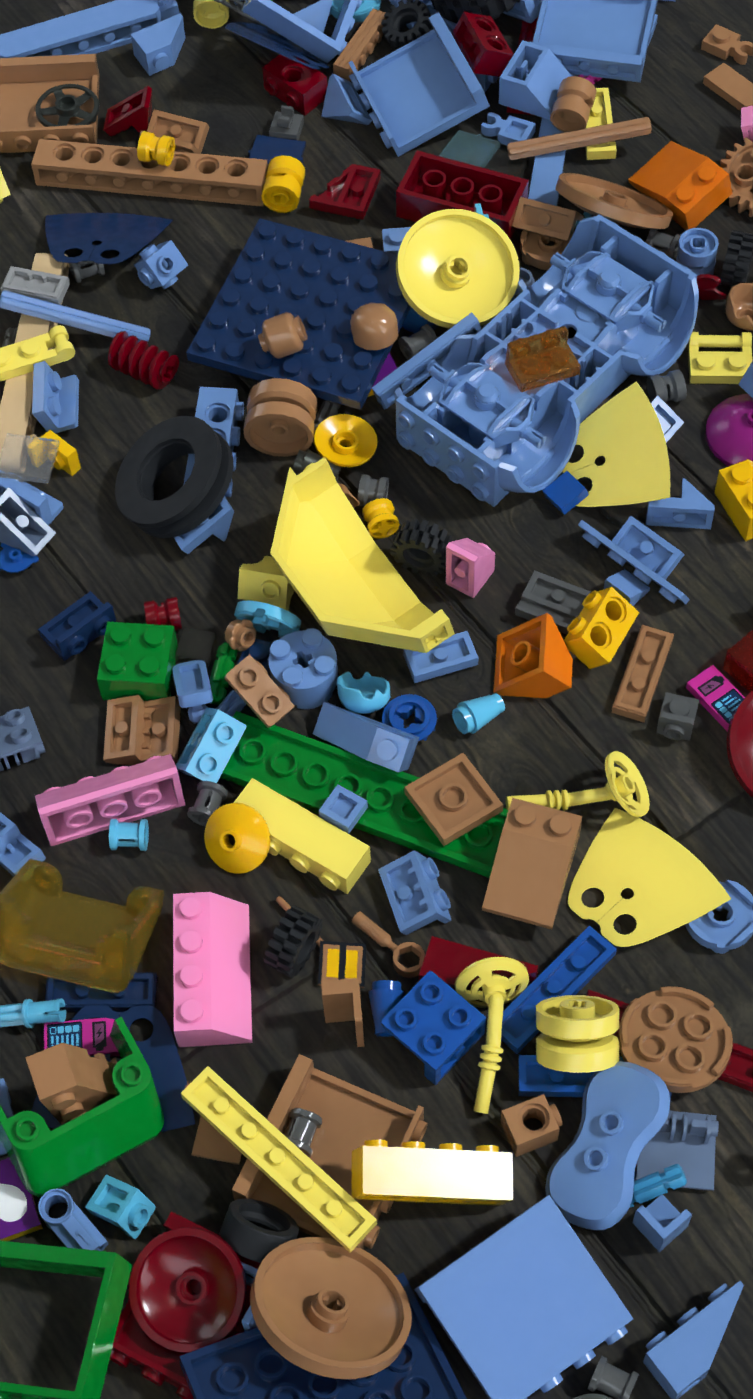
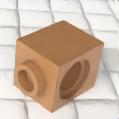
[501,1094,563,1157]

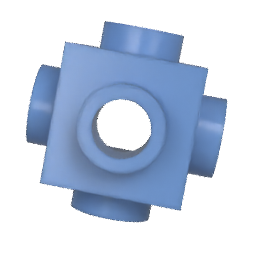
[133,240,188,289]

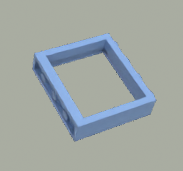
[241,0,363,63]

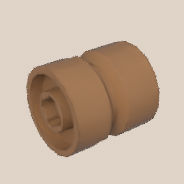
[550,76,596,132]

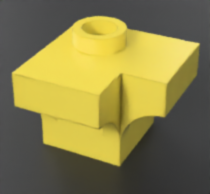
[237,556,295,611]

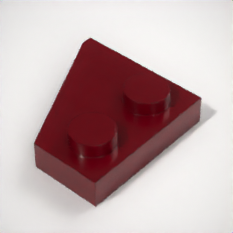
[309,164,381,220]

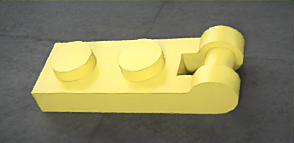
[0,325,75,382]

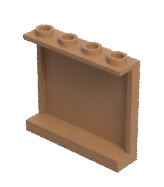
[0,54,99,153]
[232,1054,428,1250]

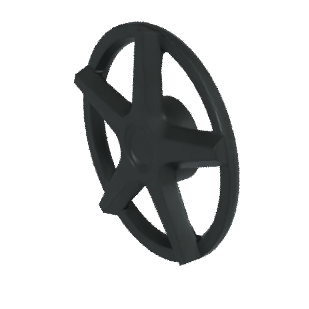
[35,84,100,127]

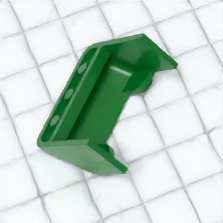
[0,1017,164,1197]

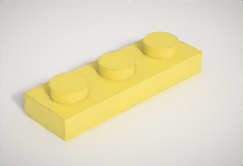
[585,87,617,160]

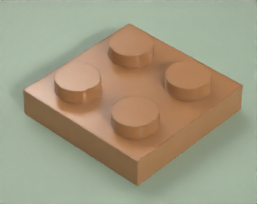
[404,753,503,846]

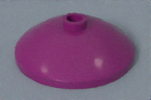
[705,393,753,466]

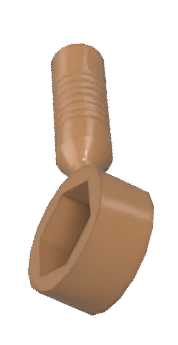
[352,911,425,978]

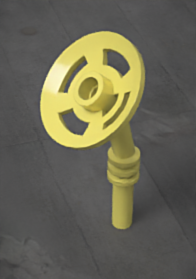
[506,751,650,817]
[455,957,529,1114]

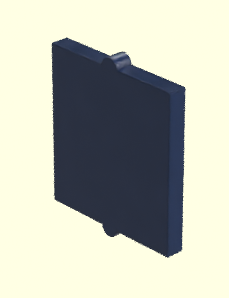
[248,135,306,164]

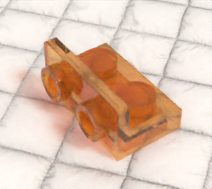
[505,326,581,392]

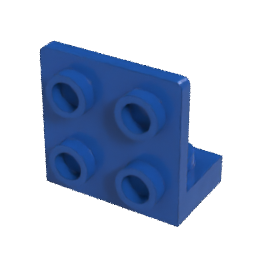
[381,971,486,1086]

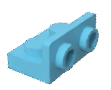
[176,708,246,783]

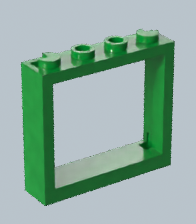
[0,1241,132,1399]

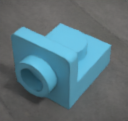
[85,1174,156,1239]

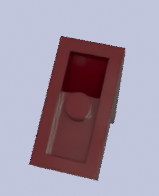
[103,86,152,137]

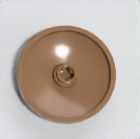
[555,173,673,229]
[250,1237,412,1379]

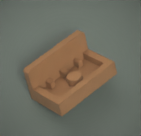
[139,109,210,154]
[224,654,295,728]

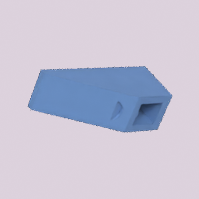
[643,1281,744,1399]

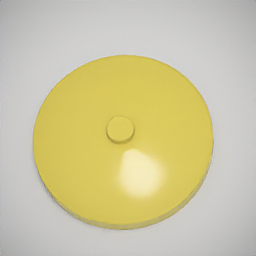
[396,209,520,328]

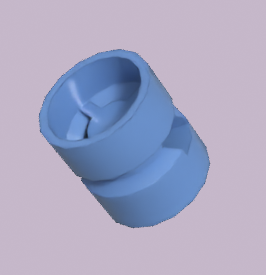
[676,228,719,276]

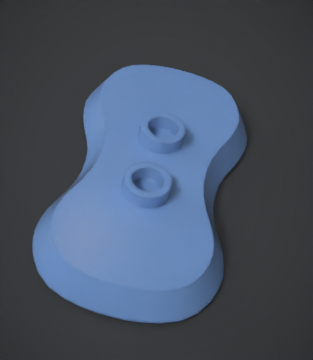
[545,1061,670,1230]

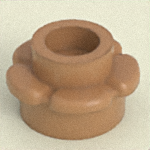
[225,619,256,652]

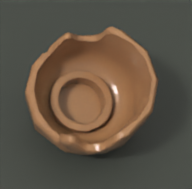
[725,283,753,331]
[350,302,398,350]

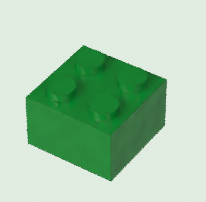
[97,621,178,701]

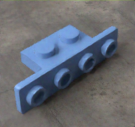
[578,516,690,605]

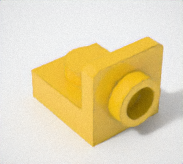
[27,430,81,476]

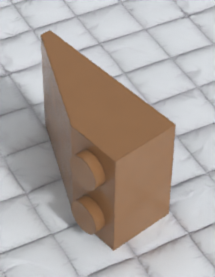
[482,798,582,930]

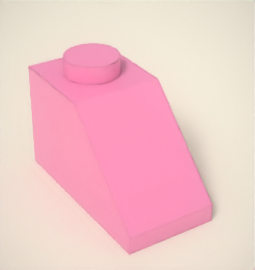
[446,538,495,599]

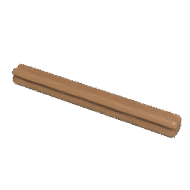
[507,117,652,161]

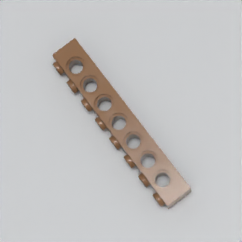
[31,139,268,207]

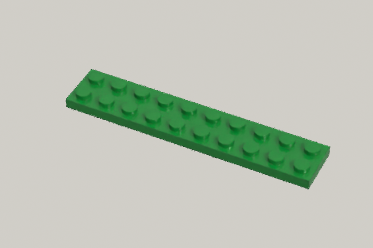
[220,711,508,878]

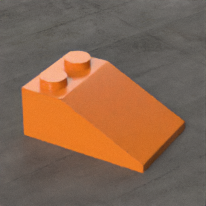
[628,141,732,230]

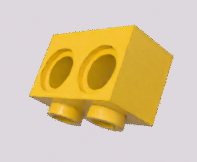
[564,586,639,669]

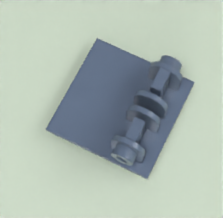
[0,706,46,771]
[636,1111,719,1191]

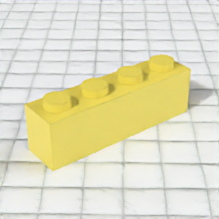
[233,778,371,894]

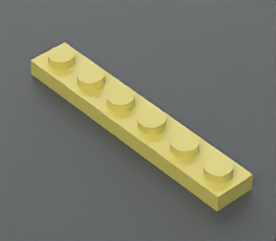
[181,1066,377,1253]

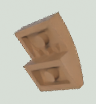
[103,695,181,765]

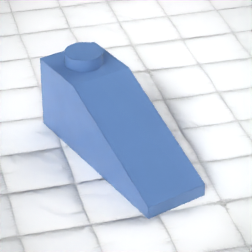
[313,702,419,772]

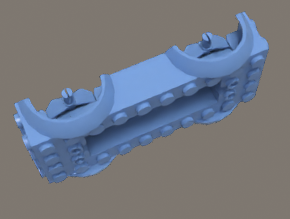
[394,214,699,507]

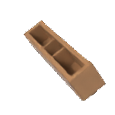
[333,8,386,82]

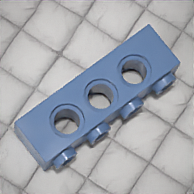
[183,387,244,498]

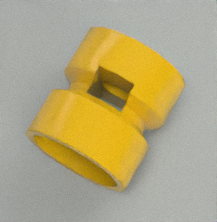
[261,155,305,213]

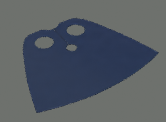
[225,22,330,69]
[45,213,173,264]
[31,1005,195,1132]

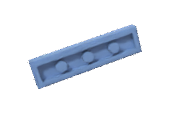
[372,312,481,410]

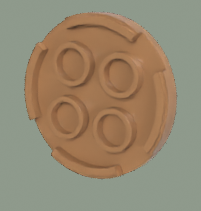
[618,986,733,1093]

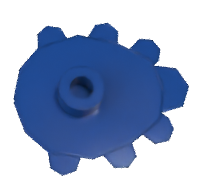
[0,543,39,573]

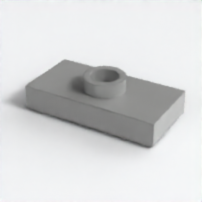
[0,266,70,305]

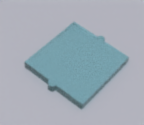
[439,130,500,168]

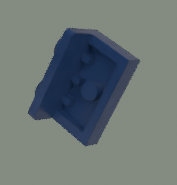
[38,591,117,661]

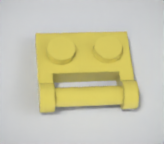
[688,332,753,384]

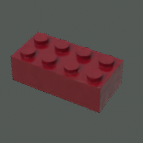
[396,150,529,240]

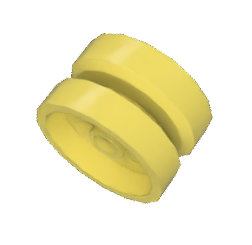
[536,995,619,1073]

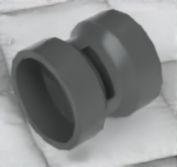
[646,369,687,403]

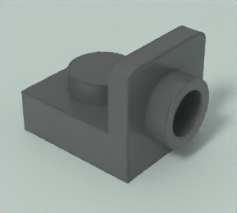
[656,692,699,741]

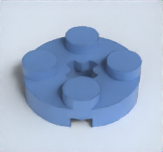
[685,880,753,954]

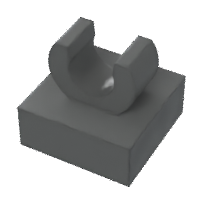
[269,105,304,140]

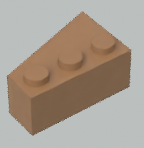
[25,1042,121,1125]

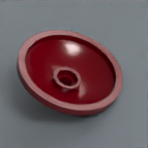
[129,1227,247,1352]

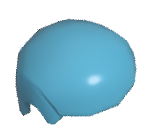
[337,671,390,714]

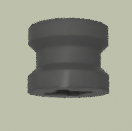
[357,474,389,507]

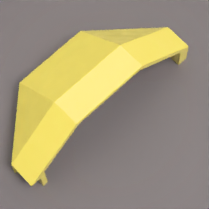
[270,457,455,653]

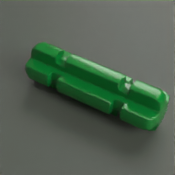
[209,642,238,706]

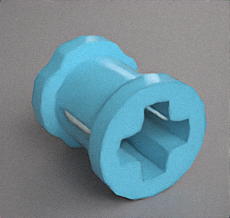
[109,819,149,851]

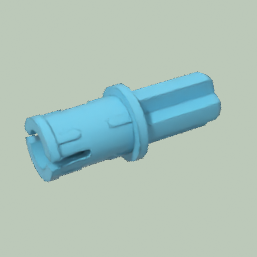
[0,998,66,1028]

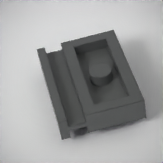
[515,570,591,635]

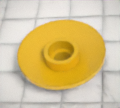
[314,414,378,467]
[204,803,270,874]

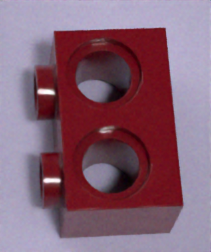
[452,12,513,77]

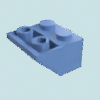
[499,40,571,120]

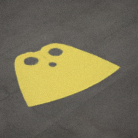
[562,381,671,507]
[568,808,731,947]

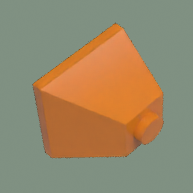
[493,613,573,698]

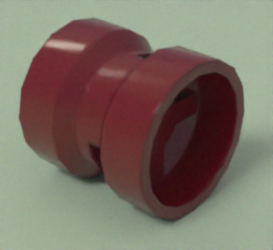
[144,597,182,631]

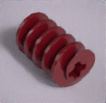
[108,331,179,390]

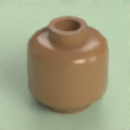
[258,312,308,359]

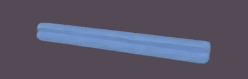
[0,290,151,343]

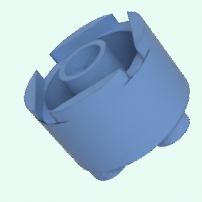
[269,628,338,710]

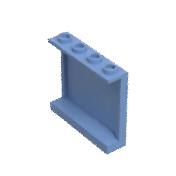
[530,0,658,82]
[348,12,490,157]
[414,1195,633,1399]

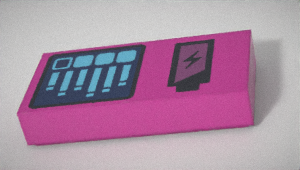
[686,665,745,732]
[44,1018,120,1057]

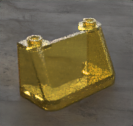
[0,859,164,993]

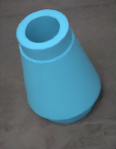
[452,693,505,734]

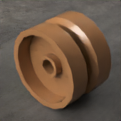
[244,378,317,457]

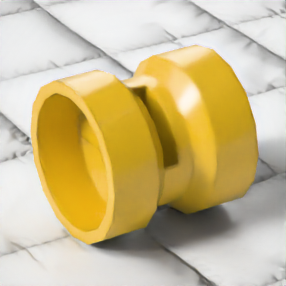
[137,131,175,166]

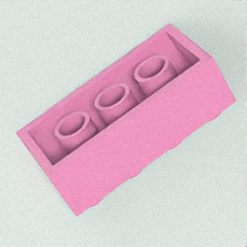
[35,754,185,847]
[173,892,253,1047]

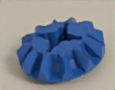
[382,694,437,741]

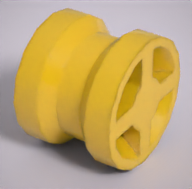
[362,498,400,539]

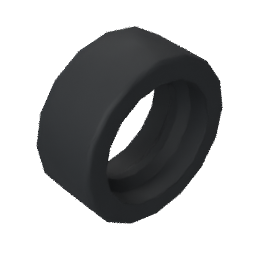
[219,1199,299,1263]

